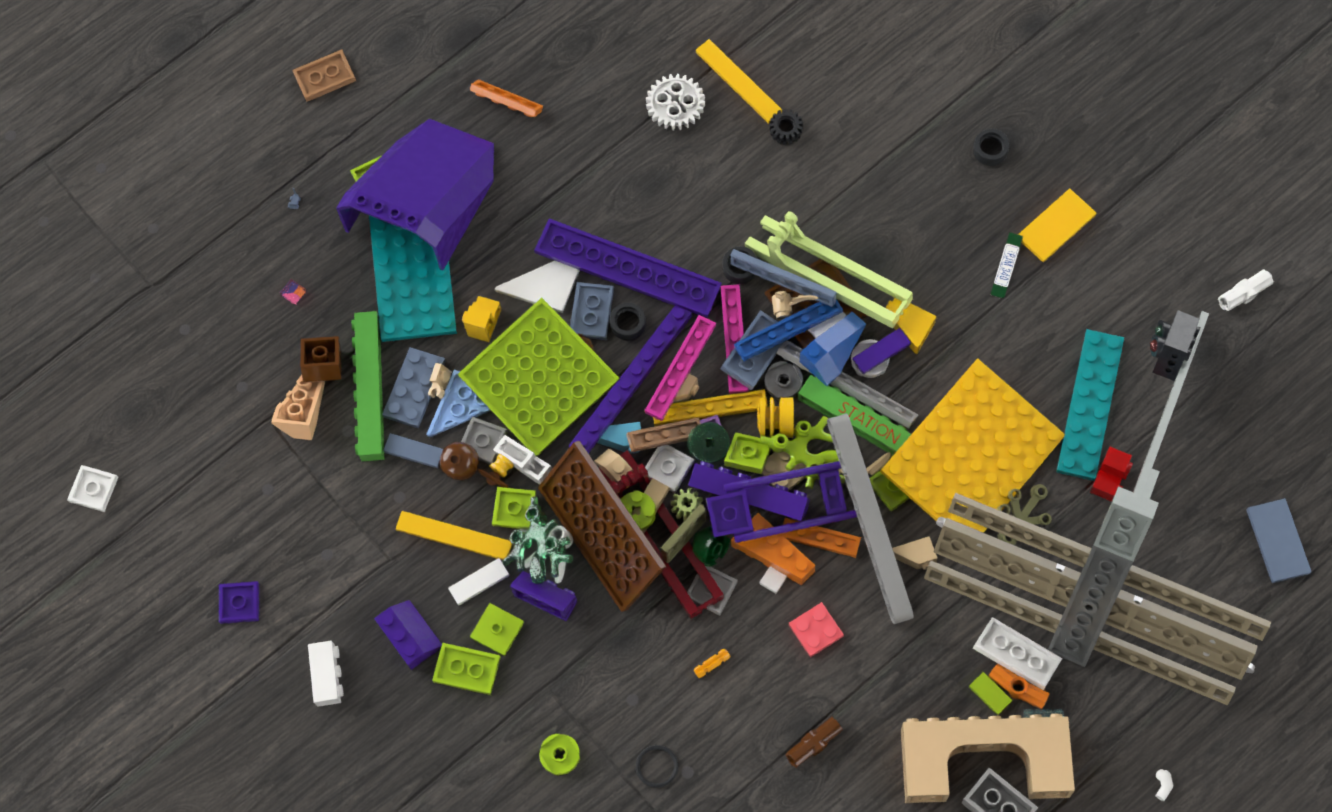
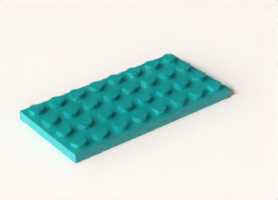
[369,215,457,342]

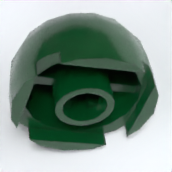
[693,526,731,567]

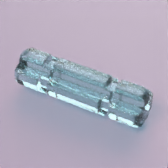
[1023,709,1064,718]

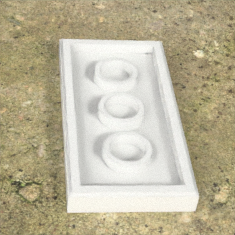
[973,617,1062,690]

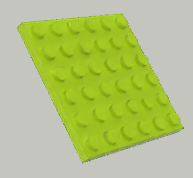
[458,297,620,457]

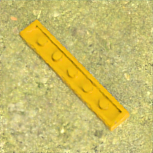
[696,39,782,124]
[653,389,768,426]
[396,511,513,561]

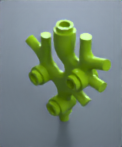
[759,416,845,489]

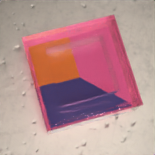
[280,279,306,305]

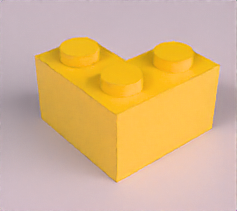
[462,296,502,342]

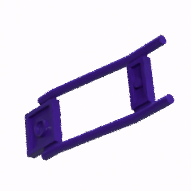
[706,461,857,543]

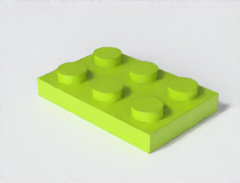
[432,643,501,695]

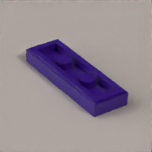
[852,328,911,375]

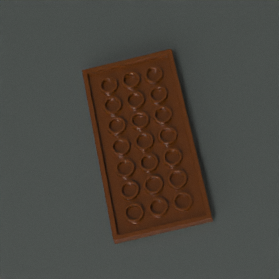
[538,441,666,612]

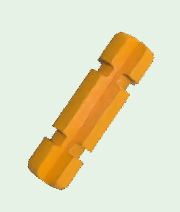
[694,649,730,678]

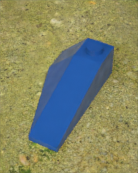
[799,312,866,386]

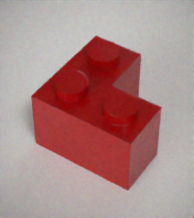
[1090,447,1133,502]

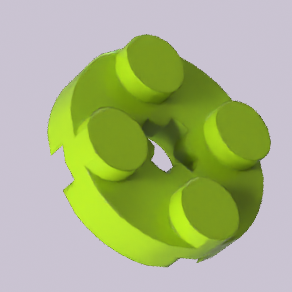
[621,490,656,531]
[539,734,580,775]

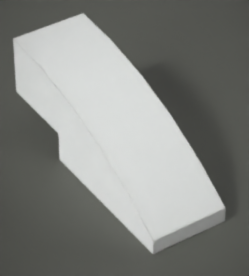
[493,435,552,485]

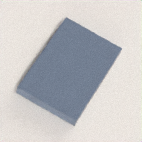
[570,282,614,340]

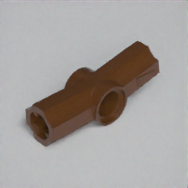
[785,716,843,768]

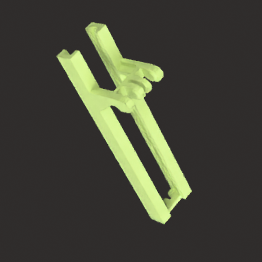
[745,212,913,329]

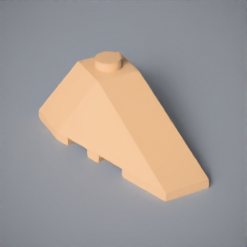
[271,375,325,440]

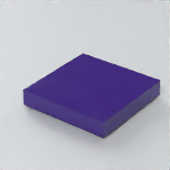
[219,581,259,624]

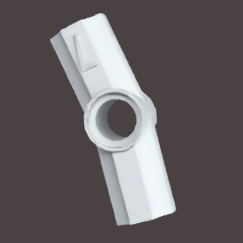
[1218,269,1274,311]

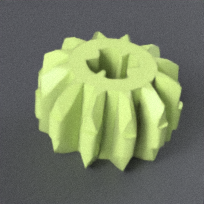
[671,488,704,521]

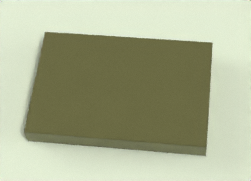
[661,504,706,563]

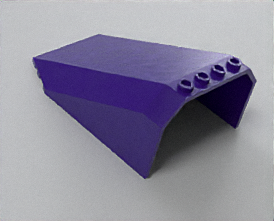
[336,119,494,270]

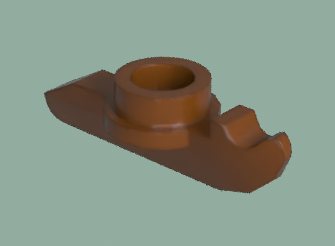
[478,469,509,488]

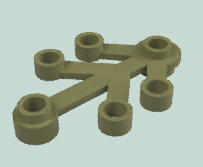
[997,484,1052,545]

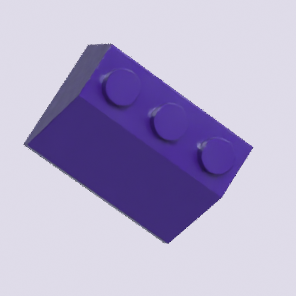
[510,571,577,622]
[374,600,442,670]

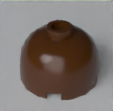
[440,442,479,480]

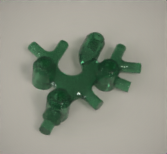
[502,497,573,584]

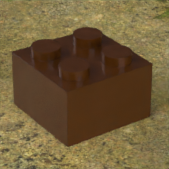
[300,336,341,382]

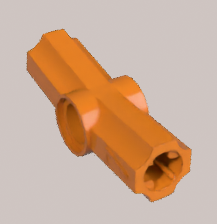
[989,664,1050,710]

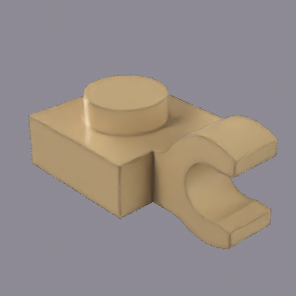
[428,363,452,399]

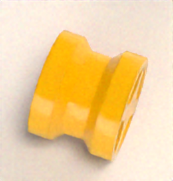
[490,454,514,478]

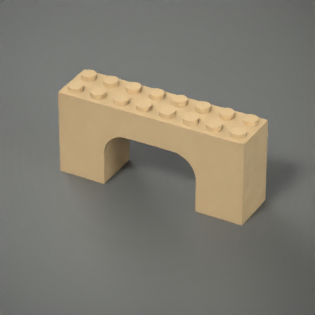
[901,714,1075,803]

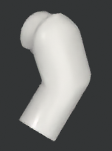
[1155,769,1173,801]

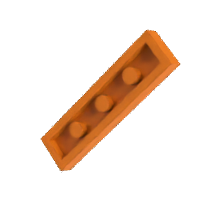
[470,80,543,117]
[781,518,861,558]

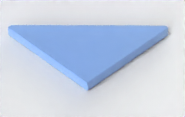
[426,370,491,437]

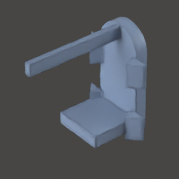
[288,188,301,209]

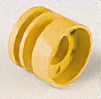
[757,397,794,438]

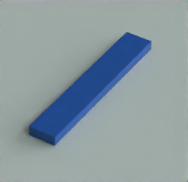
[734,299,843,362]

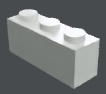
[308,641,343,707]

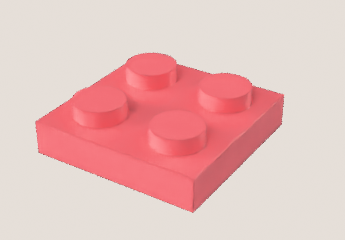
[789,602,844,658]

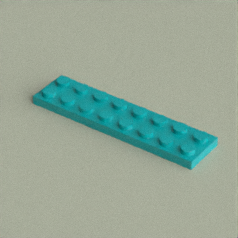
[1056,329,1124,481]

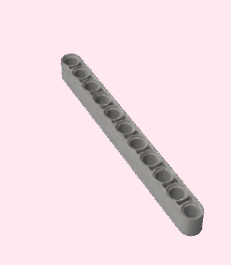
[827,414,914,624]

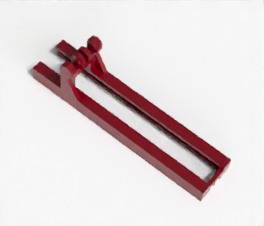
[599,450,724,619]

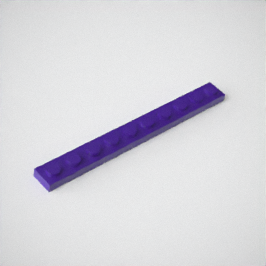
[569,305,692,454]

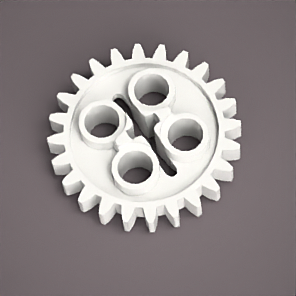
[646,74,705,130]

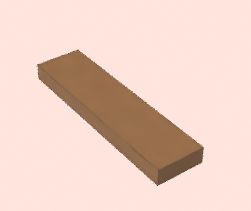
[626,418,704,452]

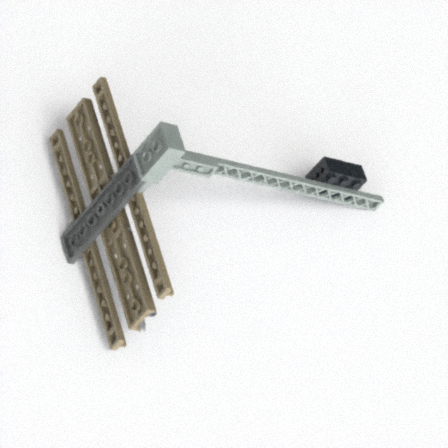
[924,310,1271,705]

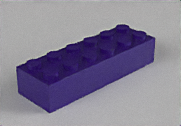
[688,461,810,521]

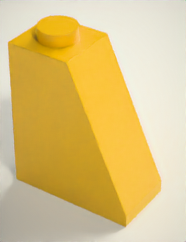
[886,298,936,354]

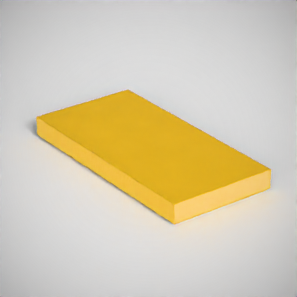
[1018,188,1097,263]

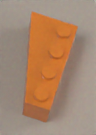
[731,513,815,585]

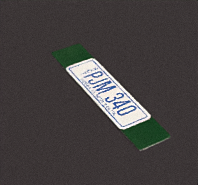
[991,232,1023,298]

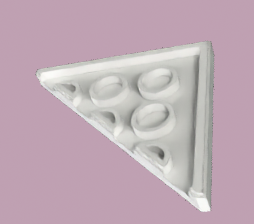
[495,261,580,313]

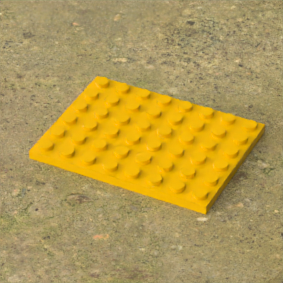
[880,358,1065,533]

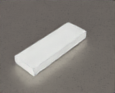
[448,558,509,606]

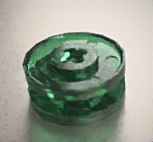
[687,422,730,463]

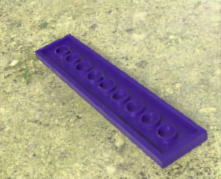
[534,218,722,318]

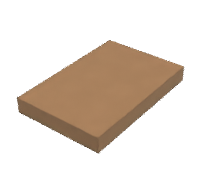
[292,50,356,102]

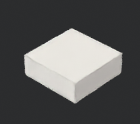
[760,566,787,594]

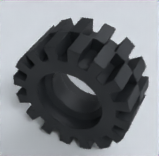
[770,109,803,145]

